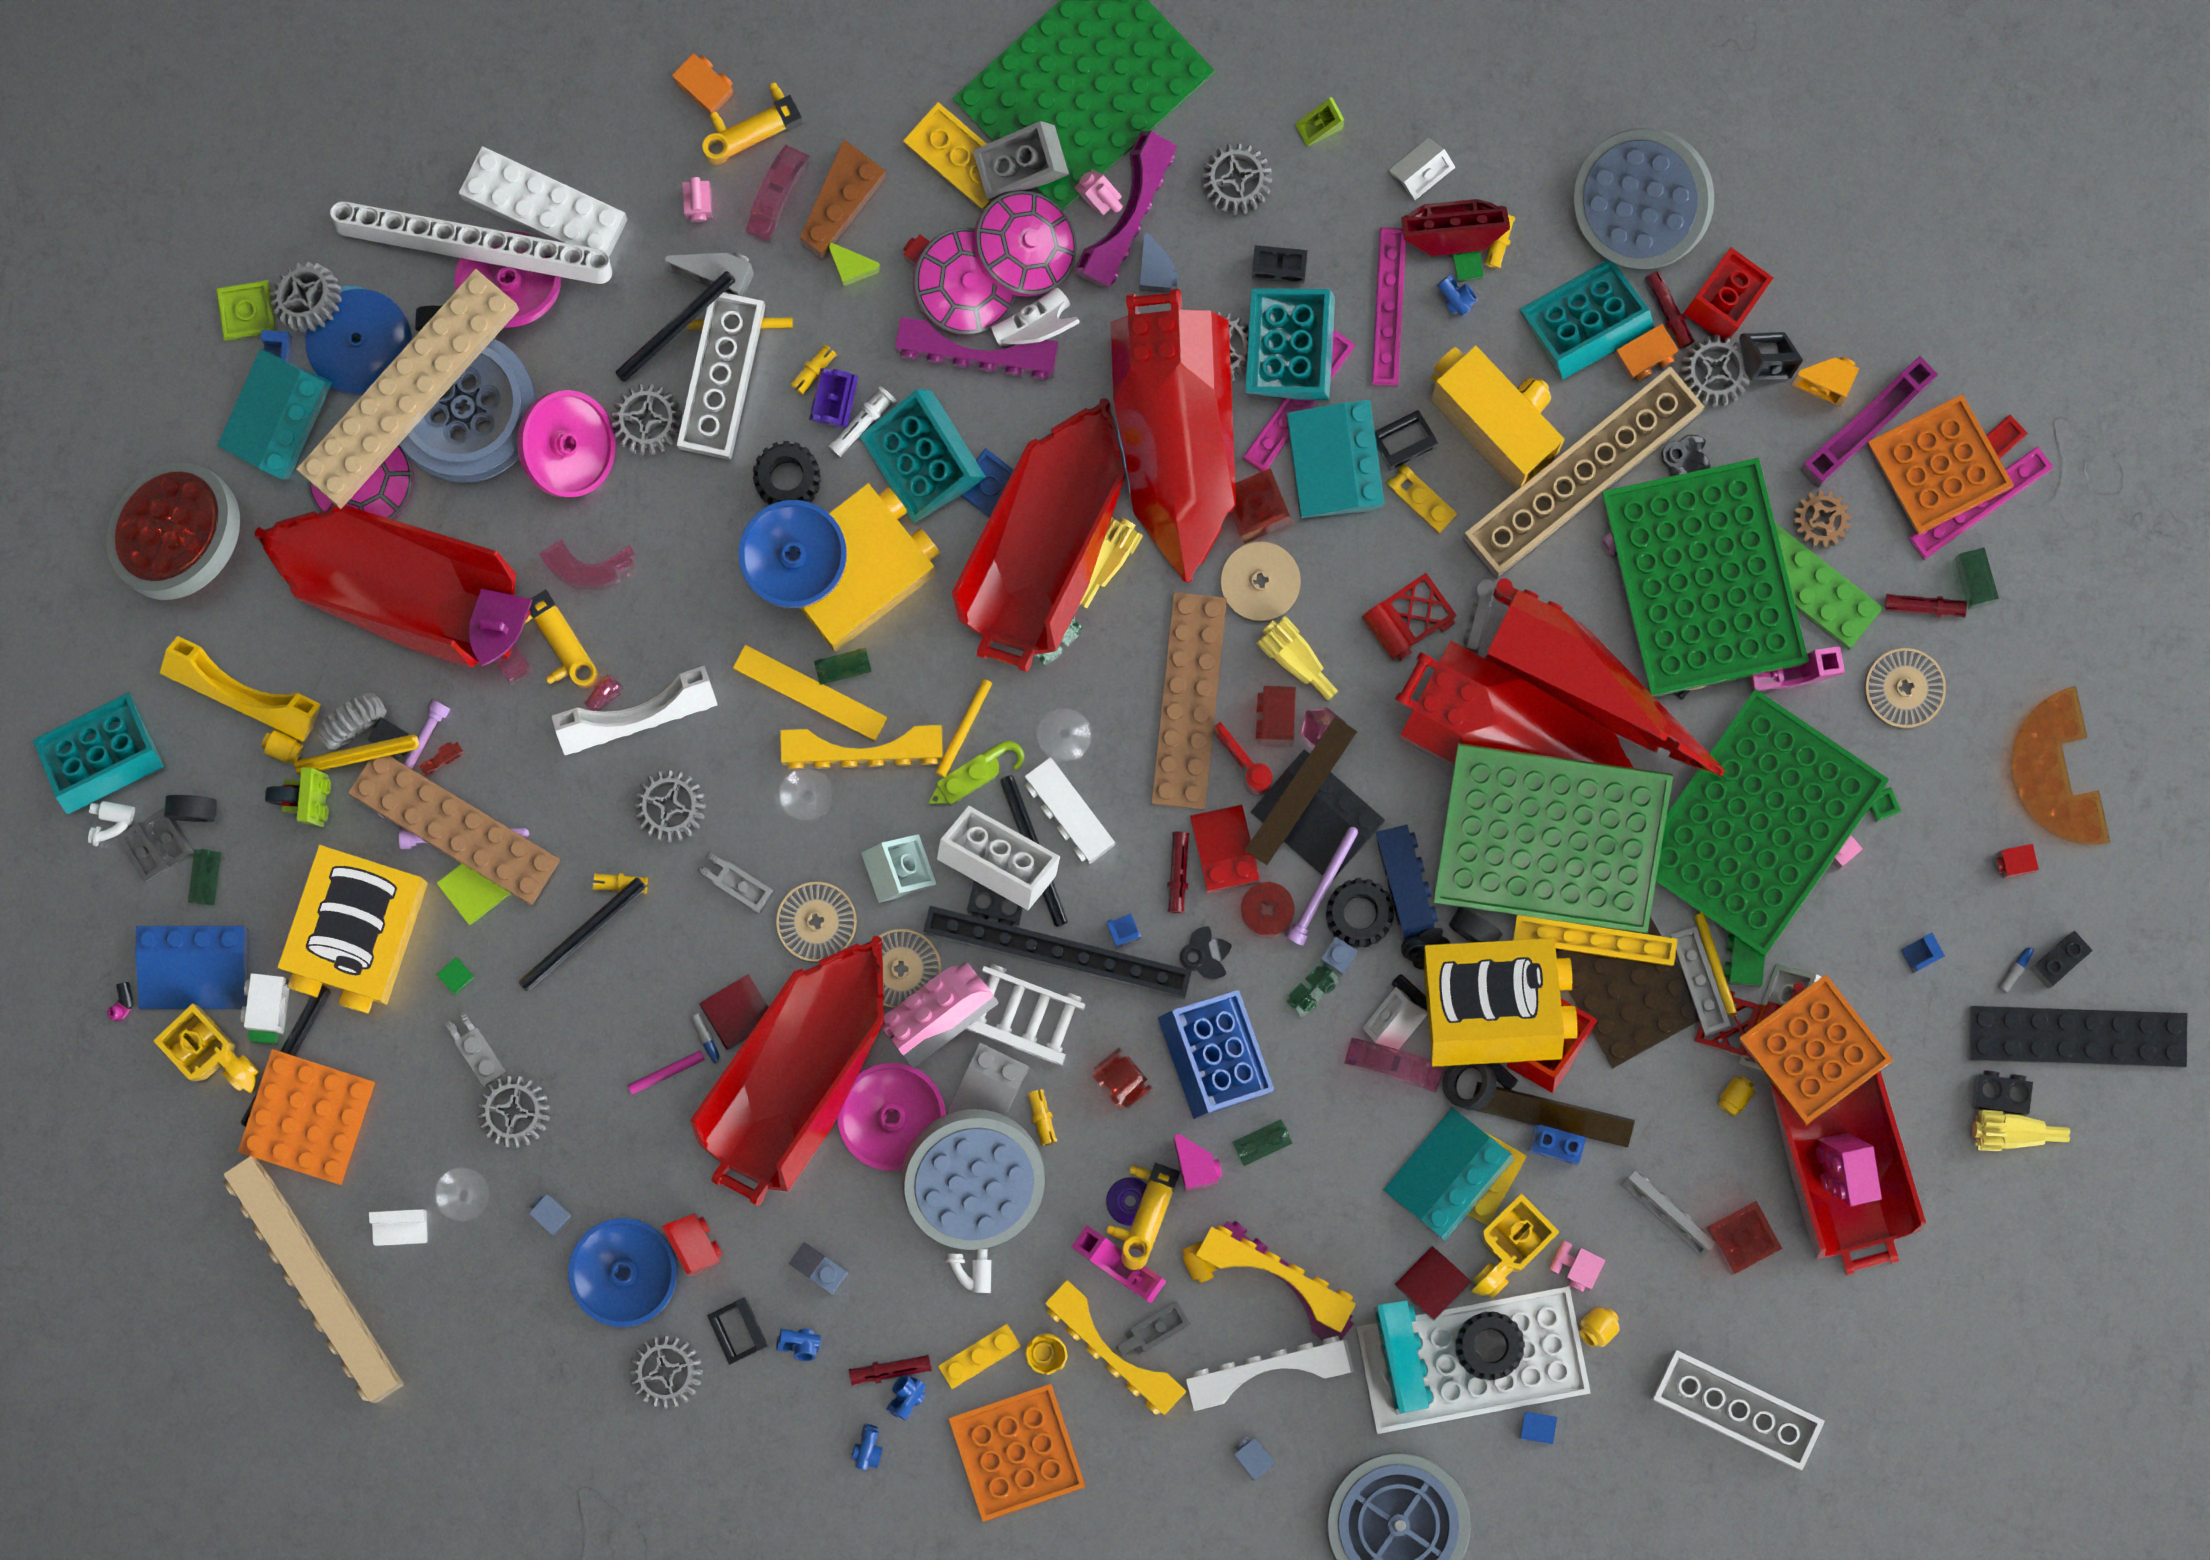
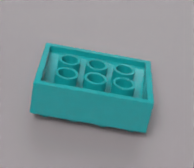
[1519,260,1654,380]
[1245,289,1335,400]
[217,349,332,479]
[860,389,986,523]
[1286,400,1385,518]
[32,692,164,815]
[1383,1107,1514,1242]
[1374,1301,1433,1415]

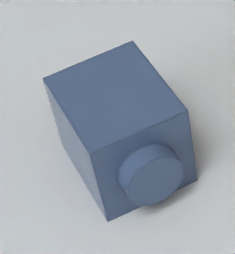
[1320,937,1358,976]
[529,1194,573,1236]
[1234,1437,1275,1480]

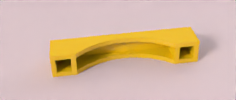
[160,636,321,741]
[780,725,943,770]
[1196,1225,1356,1333]
[1045,1280,1187,1416]

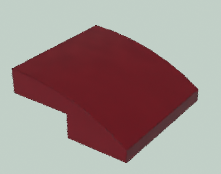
[699,974,769,1050]
[1394,1246,1472,1321]

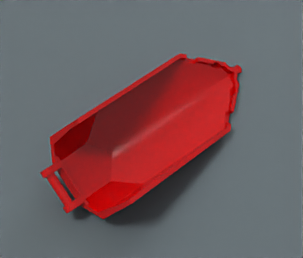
[1110,289,1236,583]
[952,398,1125,672]
[254,505,530,668]
[1485,578,1725,777]
[1394,641,1634,769]
[690,936,884,1206]
[1768,982,1926,1276]

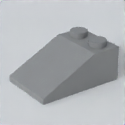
[973,121,1069,200]
[665,252,754,297]
[946,1043,1029,1116]

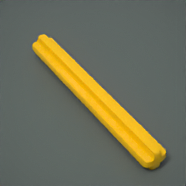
[294,734,419,775]

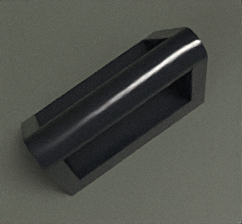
[1739,332,1803,381]
[1375,410,1438,472]
[707,1297,769,1365]

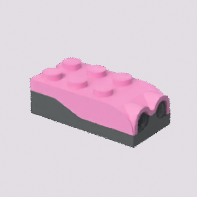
[881,962,999,1069]

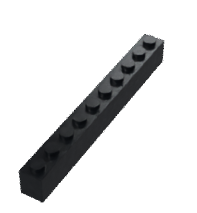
[923,906,1192,999]

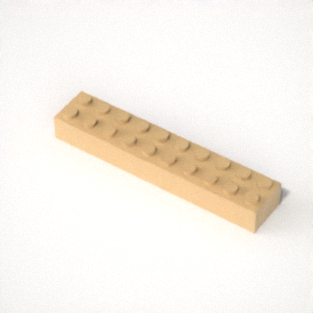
[297,269,519,509]
[1463,366,1704,578]
[223,1156,404,1403]

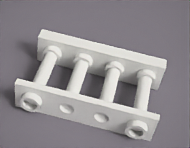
[965,964,1085,1066]

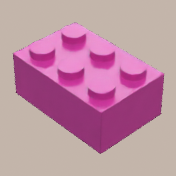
[1816,1132,1882,1206]

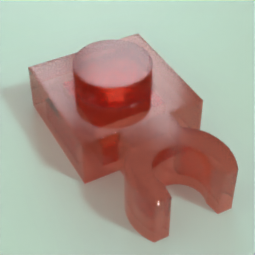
[419,742,465,777]

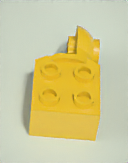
[153,1003,259,1093]
[1470,1193,1559,1299]

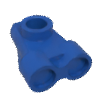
[1437,274,1478,316]
[776,1329,821,1361]
[886,1375,926,1421]
[851,1424,882,1470]

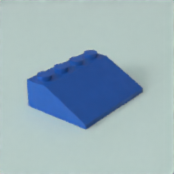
[135,926,249,1009]
[1158,990,1275,1119]

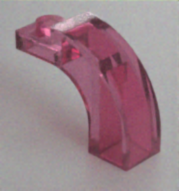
[745,145,809,242]
[539,539,637,590]
[1344,1038,1444,1093]

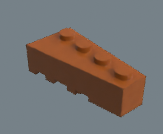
[800,139,886,260]

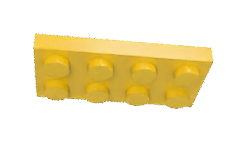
[903,102,993,211]

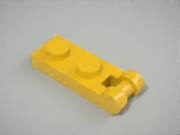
[1385,464,1458,534]

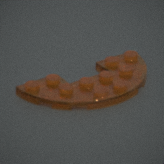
[2011,686,2111,845]

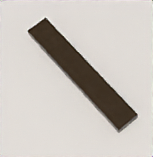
[1245,717,1358,866]
[1473,1082,1635,1148]

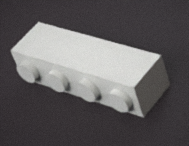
[1024,757,1115,864]

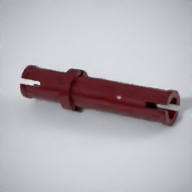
[1645,271,1695,349]
[1885,593,1967,618]
[1167,831,1190,914]
[849,1354,932,1386]

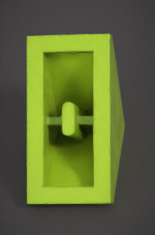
[1295,97,1344,146]
[829,242,881,286]

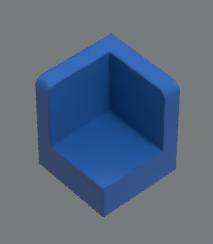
[261,330,292,362]
[1106,913,1141,949]
[1901,932,1945,973]
[1519,1412,1557,1444]

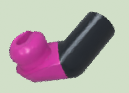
[107,982,134,1021]

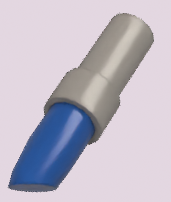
[1999,948,2034,993]
[691,1013,719,1063]

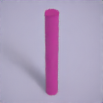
[627,1050,705,1095]

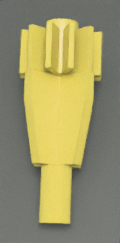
[1080,517,1143,608]
[1256,616,1338,700]
[1972,1110,2070,1151]

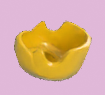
[1025,1333,1068,1375]

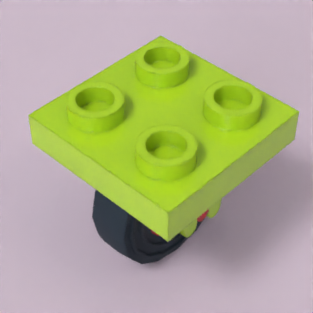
[265,767,331,828]

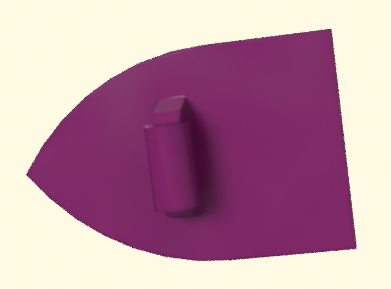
[469,589,532,666]

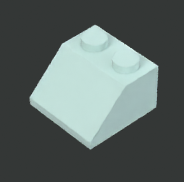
[861,834,936,903]

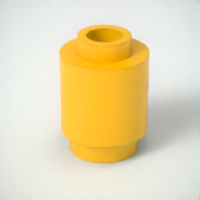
[261,729,303,764]
[1717,1075,1756,1117]
[1182,1241,1217,1284]

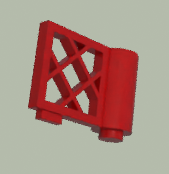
[1361,573,1457,662]
[1213,721,1272,796]
[1694,991,1782,1062]

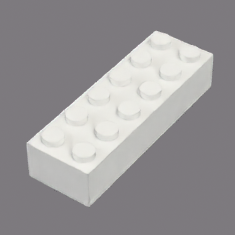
[459,146,628,257]
[677,293,765,460]
[1651,1350,1825,1471]

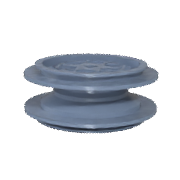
[399,338,537,483]

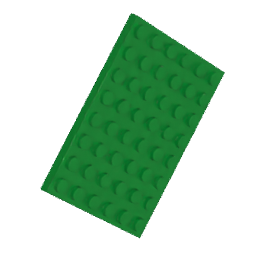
[953,0,1215,211]
[1602,458,1809,697]
[1656,689,1889,957]
[1433,743,1673,933]

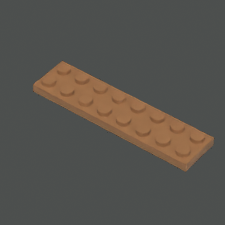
[1152,592,1227,810]
[348,756,560,906]

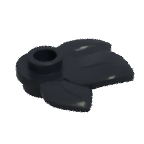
[1661,434,1711,476]
[1180,926,1232,979]
[1401,928,1451,970]

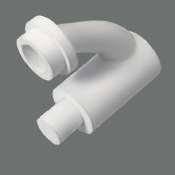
[88,801,135,847]
[945,1249,991,1293]

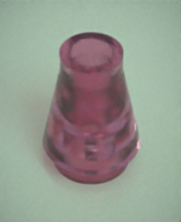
[584,674,623,711]

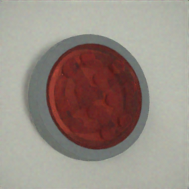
[106,462,240,600]

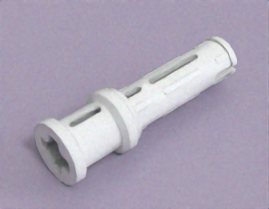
[828,385,897,458]

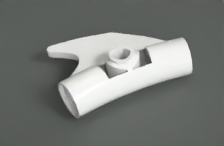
[991,287,1080,348]

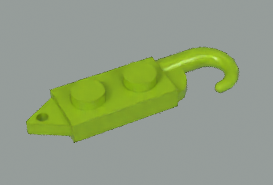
[929,741,1024,806]

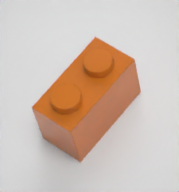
[672,53,734,114]
[1615,324,1679,382]

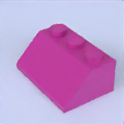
[1173,1134,1222,1192]

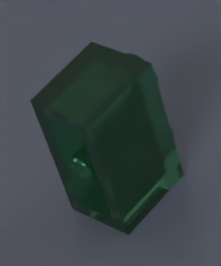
[1954,547,1999,610]

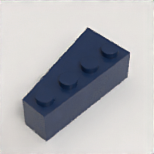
[1376,824,1438,943]

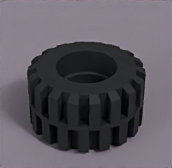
[753,441,821,505]
[1326,878,1394,948]
[1455,1311,1525,1380]

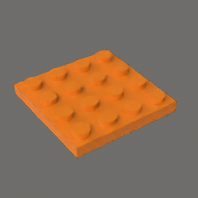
[1867,394,2014,536]
[1739,974,1893,1126]
[238,1049,375,1185]
[948,1384,1086,1522]

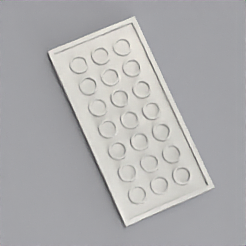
[1356,1286,1591,1434]

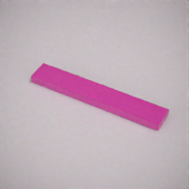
[1371,227,1406,387]
[1242,330,1356,474]
[1908,446,2054,560]

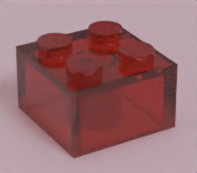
[1231,468,1294,543]
[1255,686,1296,747]
[1706,1201,1783,1275]

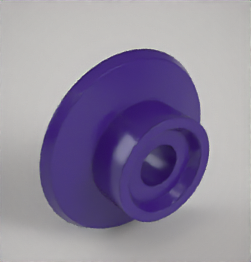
[1106,1177,1147,1226]

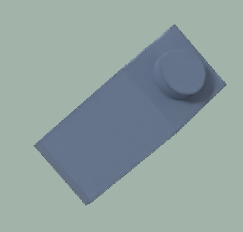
[1139,233,1178,293]
[789,1242,848,1295]

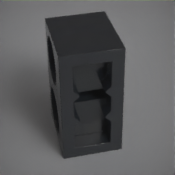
[1252,245,1308,283]
[967,880,1024,926]
[2030,931,2093,989]
[1972,1070,2033,1116]

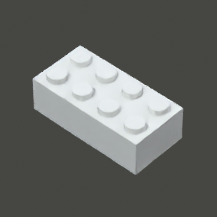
[937,806,1060,910]

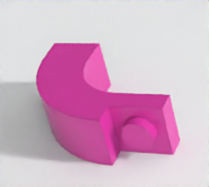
[1749,646,1845,692]
[1071,1225,1166,1303]

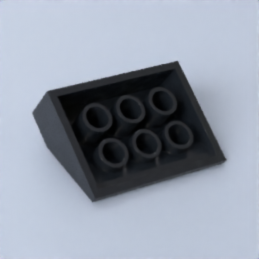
[1250,749,1385,880]

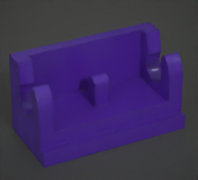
[809,368,858,428]

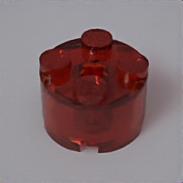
[1240,881,1295,938]
[1092,1047,1153,1109]

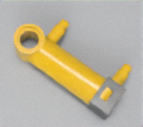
[702,82,803,165]
[524,589,598,689]
[1106,1162,1180,1270]

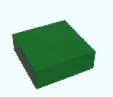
[1453,251,1484,282]
[1870,787,1902,822]
[436,957,475,995]
[248,1030,280,1045]

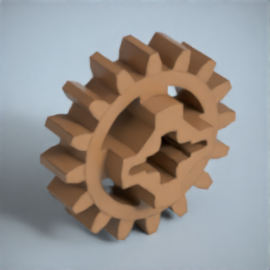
[1793,490,1852,549]

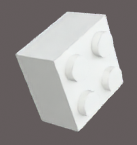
[241,973,290,1035]

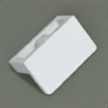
[1389,138,1455,200]
[1362,987,1427,1053]
[369,1209,428,1246]

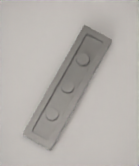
[1671,927,1731,1036]
[1621,1171,1716,1258]

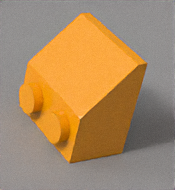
[1792,357,1859,407]

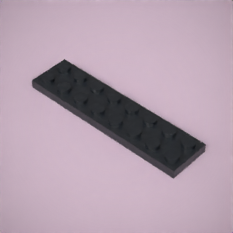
[1969,1006,2188,1068]

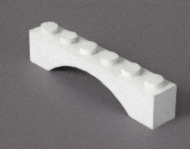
[552,665,718,755]
[1186,1336,1355,1411]

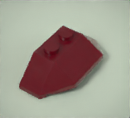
[1401,199,1510,256]

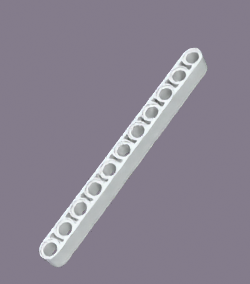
[330,202,612,284]

